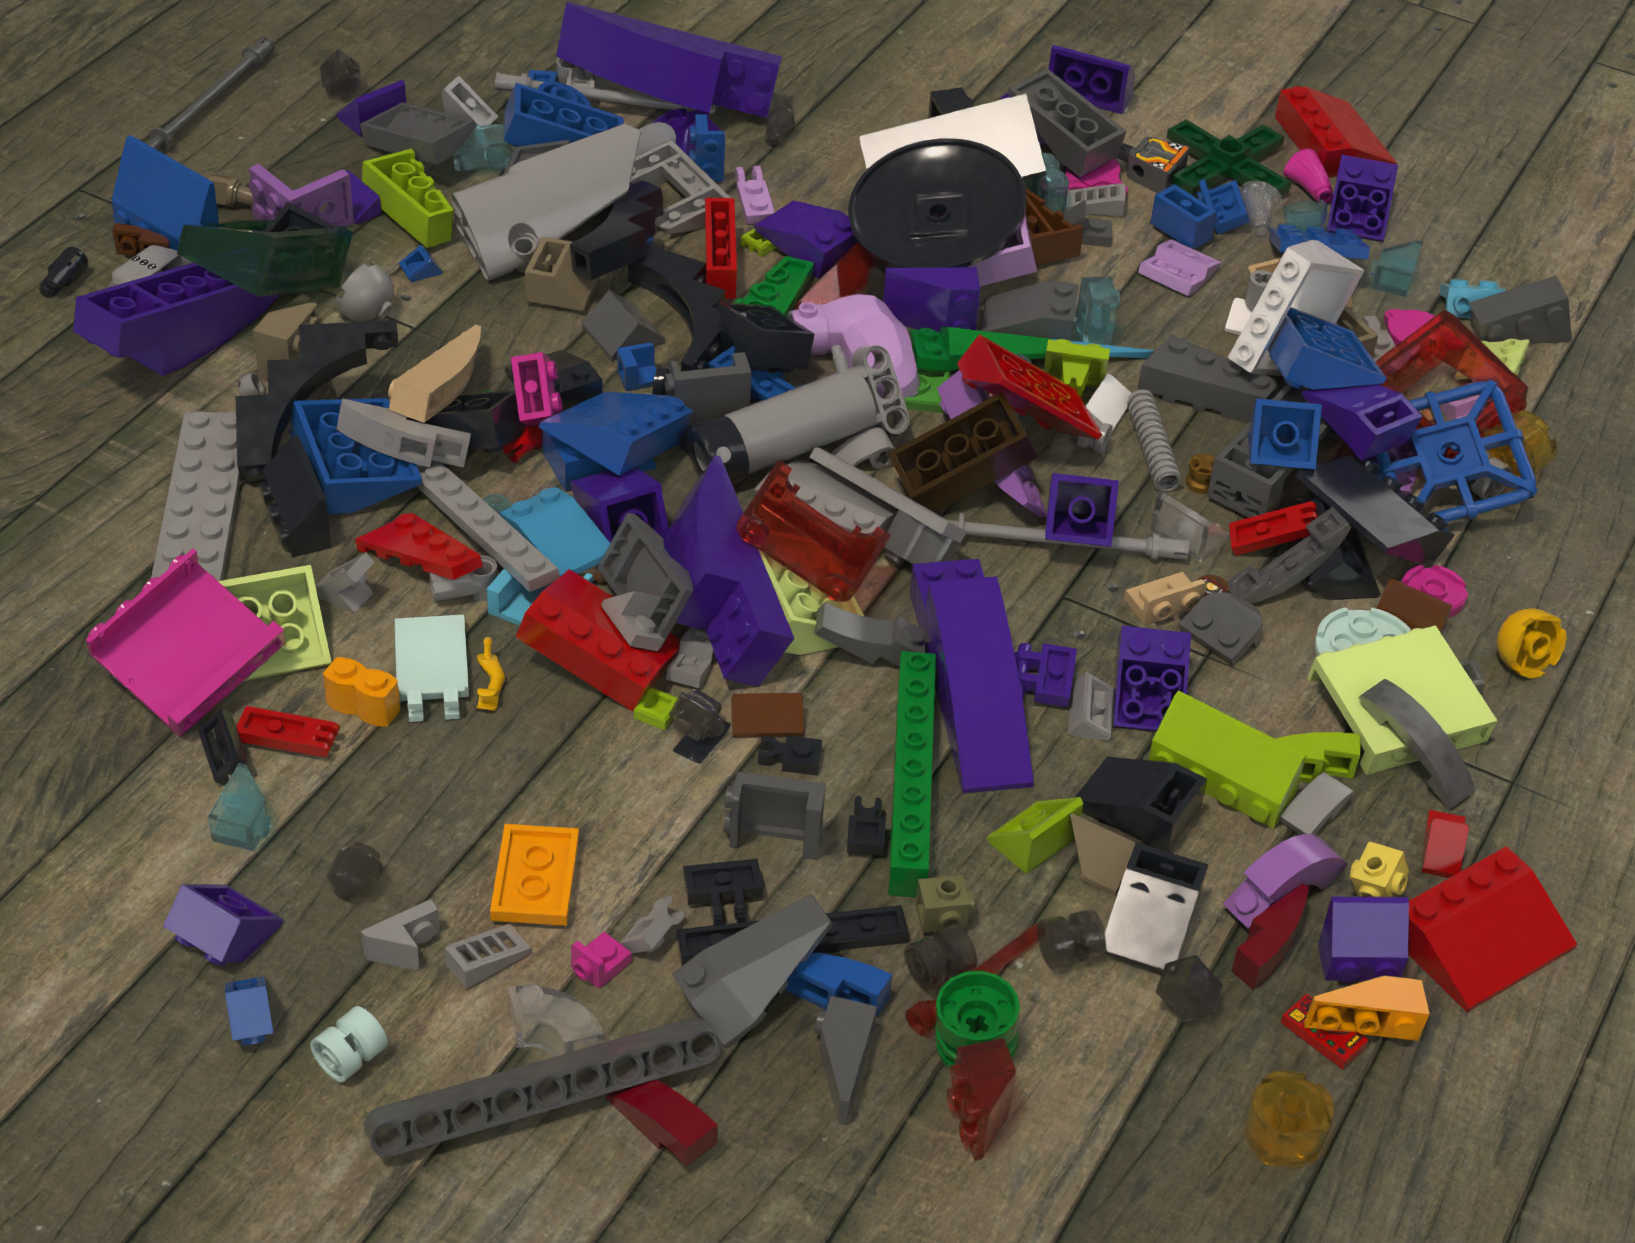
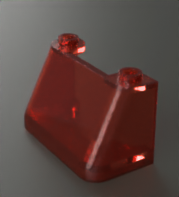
[736,460,891,602]

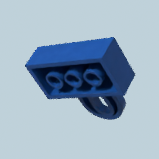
[504,82,624,147]

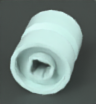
[310,1006,388,1082]

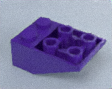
[1326,155,1398,242]
[1302,384,1422,461]
[1113,626,1191,732]

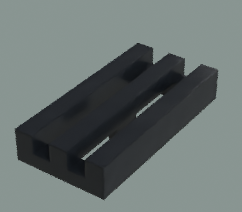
[198,708,248,786]

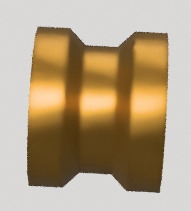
[1186,454,1215,494]

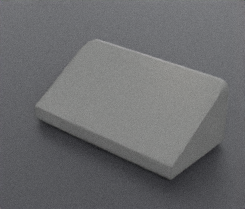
[1067,672,1114,741]

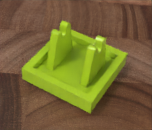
[1044,339,1110,397]

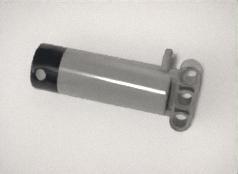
[686,345,910,482]

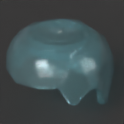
[1284,200,1327,231]

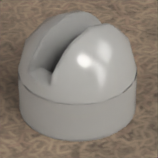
[238,372,265,396]

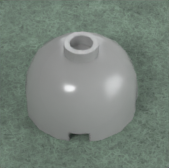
[334,261,394,322]

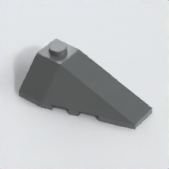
[672,894,833,1048]

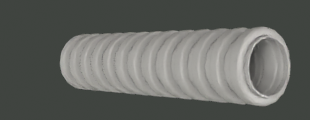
[1127,389,1182,491]

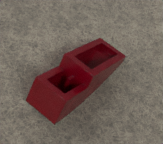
[1231,883,1309,991]
[606,1079,718,1167]

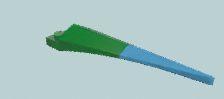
[909,327,1154,371]

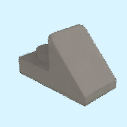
[441,75,498,136]
[316,552,375,612]
[601,591,664,651]
[361,899,440,970]

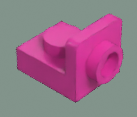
[571,932,632,989]

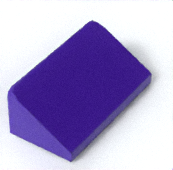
[346,170,381,224]

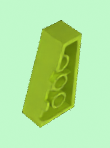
[362,148,453,248]

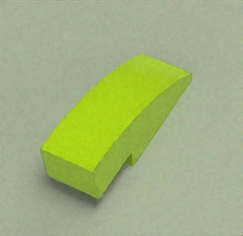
[1275,732,1360,783]

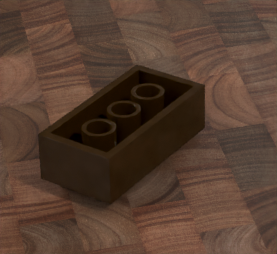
[888,391,1038,513]

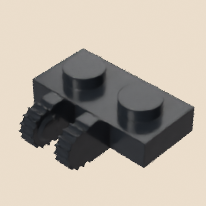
[683,858,763,925]

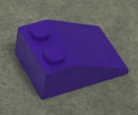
[754,200,859,279]
[883,267,980,332]

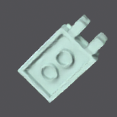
[395,614,469,722]

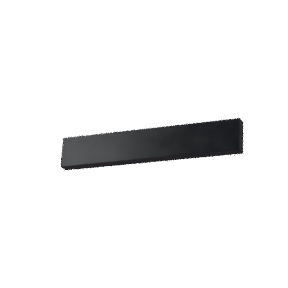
[676,905,909,967]

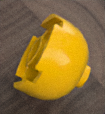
[1496,608,1567,679]

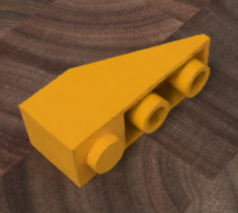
[1304,976,1429,1041]

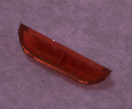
[794,242,874,309]

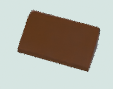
[1376,578,1452,634]
[731,693,804,737]

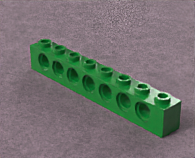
[888,651,936,898]

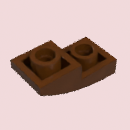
[112,223,171,256]

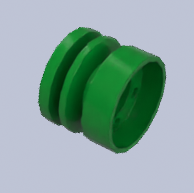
[935,971,1020,1078]

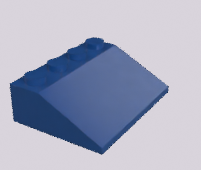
[112,135,224,260]
[1267,307,1387,390]
[539,392,693,476]
[288,398,422,515]

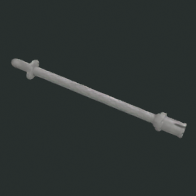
[495,72,716,115]
[948,513,1189,560]

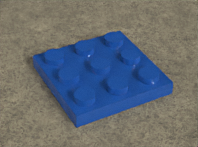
[1269,224,1370,259]

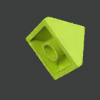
[986,797,1083,874]

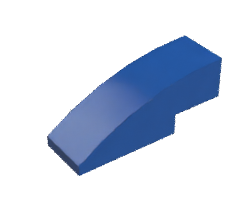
[785,952,893,1017]

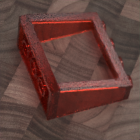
[1375,309,1528,459]

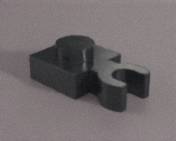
[758,735,822,776]
[847,796,886,855]

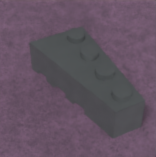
[1137,334,1280,424]

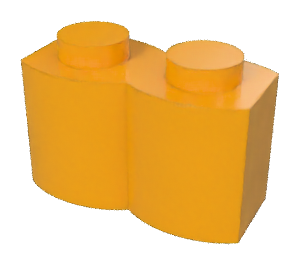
[323,657,401,727]

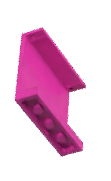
[86,548,285,737]

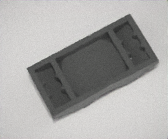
[597,513,693,648]

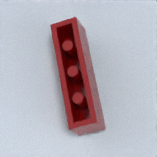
[704,198,737,299]

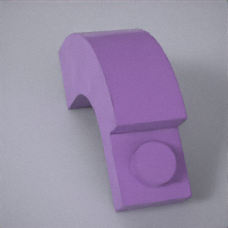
[1223,834,1348,930]

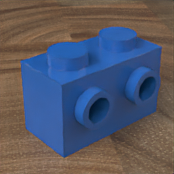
[1150,184,1217,250]

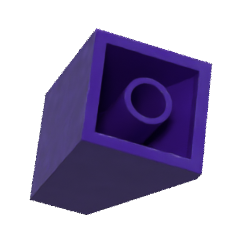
[571,467,669,545]
[1045,473,1119,547]

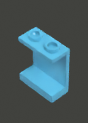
[487,569,593,626]

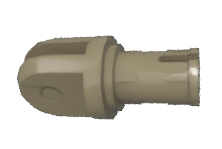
[207,174,253,208]

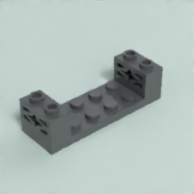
[1207,384,1342,518]

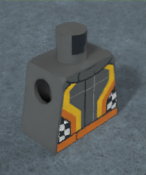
[1118,136,1190,193]

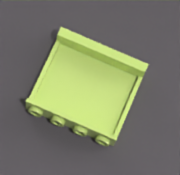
[1307,625,1497,775]

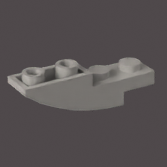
[337,399,471,468]

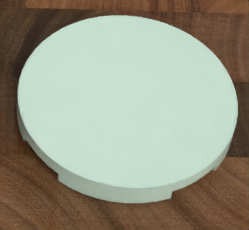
[1315,607,1411,656]

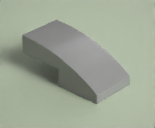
[666,627,716,688]
[1280,772,1354,835]

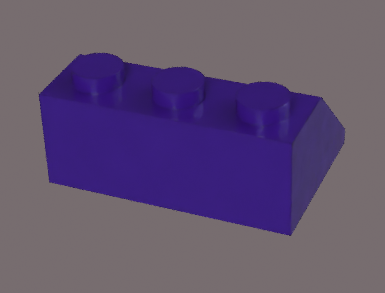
[1049,45,1135,114]

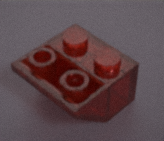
[947,1038,1016,1161]

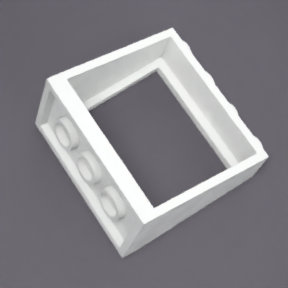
[1228,240,1365,376]

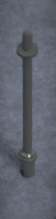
[147,36,275,151]

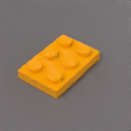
[490,824,579,926]

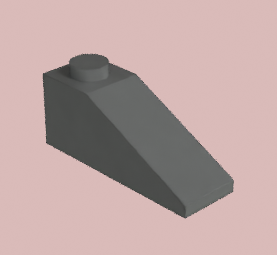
[814,996,877,1125]

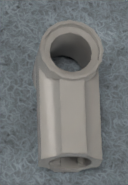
[429,555,498,602]

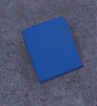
[399,244,443,282]

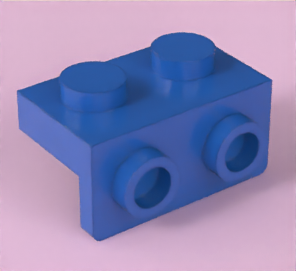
[689,115,725,182]
[1197,179,1250,235]

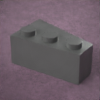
[1469,276,1572,344]

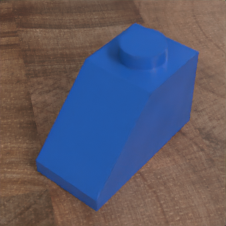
[225,976,273,1045]

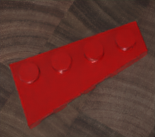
[355,513,483,580]

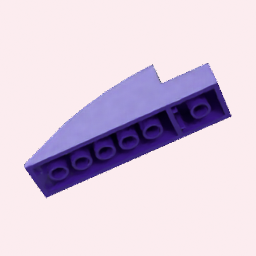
[556,2,782,118]
[73,246,303,376]
[664,455,795,687]
[910,559,1034,793]

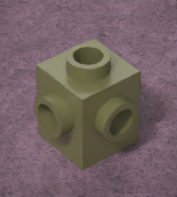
[915,875,975,933]

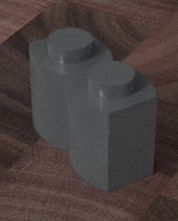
[880,510,960,565]

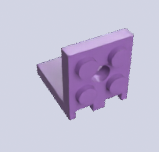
[249,164,354,231]

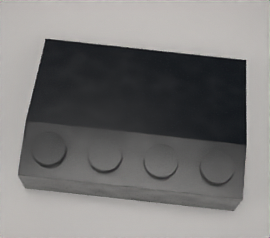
[1295,455,1455,566]

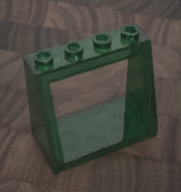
[177,218,353,297]

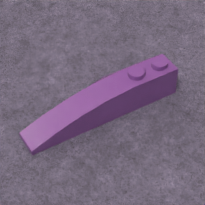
[937,370,1046,518]

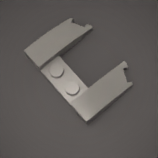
[630,140,730,234]

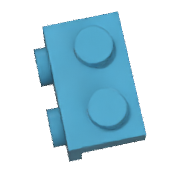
[1439,279,1507,318]

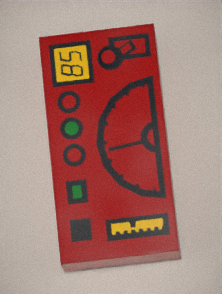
[1281,994,1369,1070]

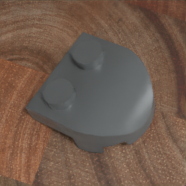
[1179,592,1263,666]

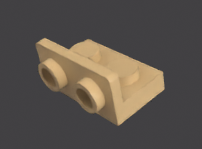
[1124,572,1206,625]

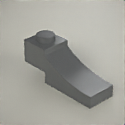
[815,602,926,666]

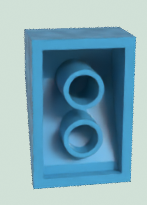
[500,487,611,577]

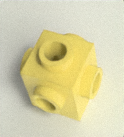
[1350,841,1409,897]

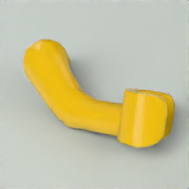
[476,637,505,711]

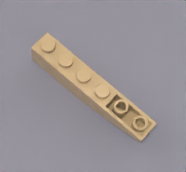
[388,325,481,423]

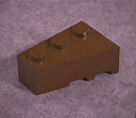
[1025,188,1084,266]

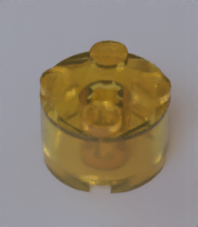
[1483,411,1557,478]
[1244,1070,1334,1166]

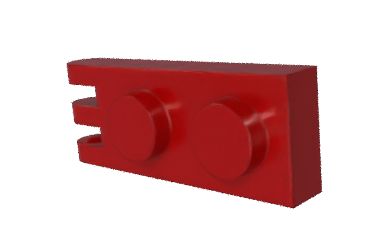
[1229,502,1318,556]
[236,706,340,757]

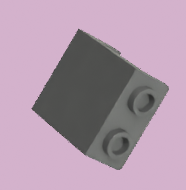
[665,352,751,428]
[724,771,826,860]

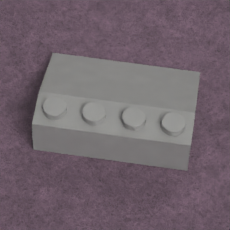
[753,459,899,566]

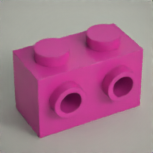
[511,352,562,426]

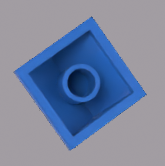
[1248,398,1322,470]

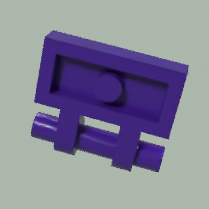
[1014,643,1077,707]

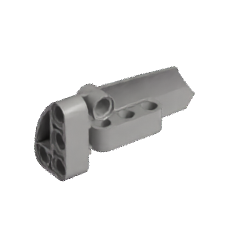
[452,124,641,281]

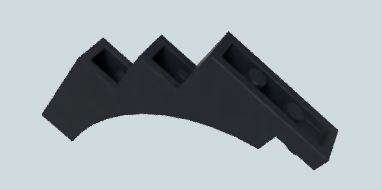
[235,320,399,483]

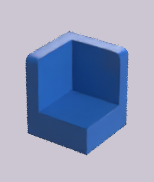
[617,342,657,391]

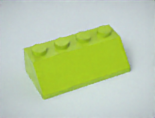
[1148,690,1306,829]

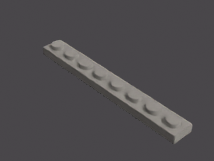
[416,461,559,592]

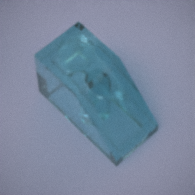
[1369,240,1423,297]
[208,763,271,851]

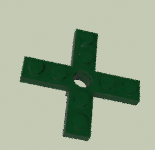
[1167,119,1292,202]

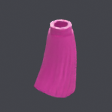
[1283,149,1333,204]

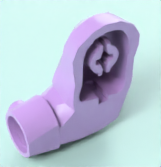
[788,294,920,398]

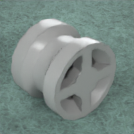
[1077,418,1113,455]

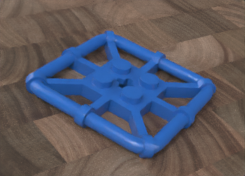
[1375,380,1538,522]

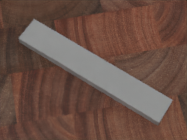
[810,447,966,543]

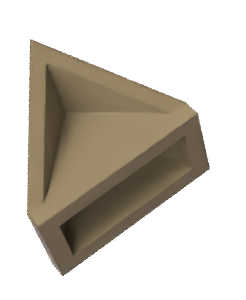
[1071,813,1143,896]

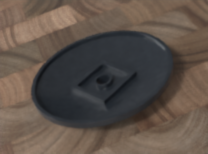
[848,138,1027,268]

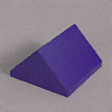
[336,79,406,137]

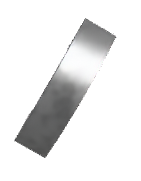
[1223,507,1351,604]
[1358,679,1475,810]

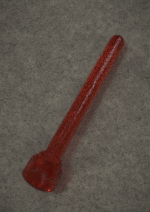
[905,924,1045,1036]

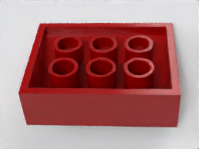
[1275,86,1397,178]
[957,334,1102,440]
[516,569,681,712]
[1408,846,1577,1013]

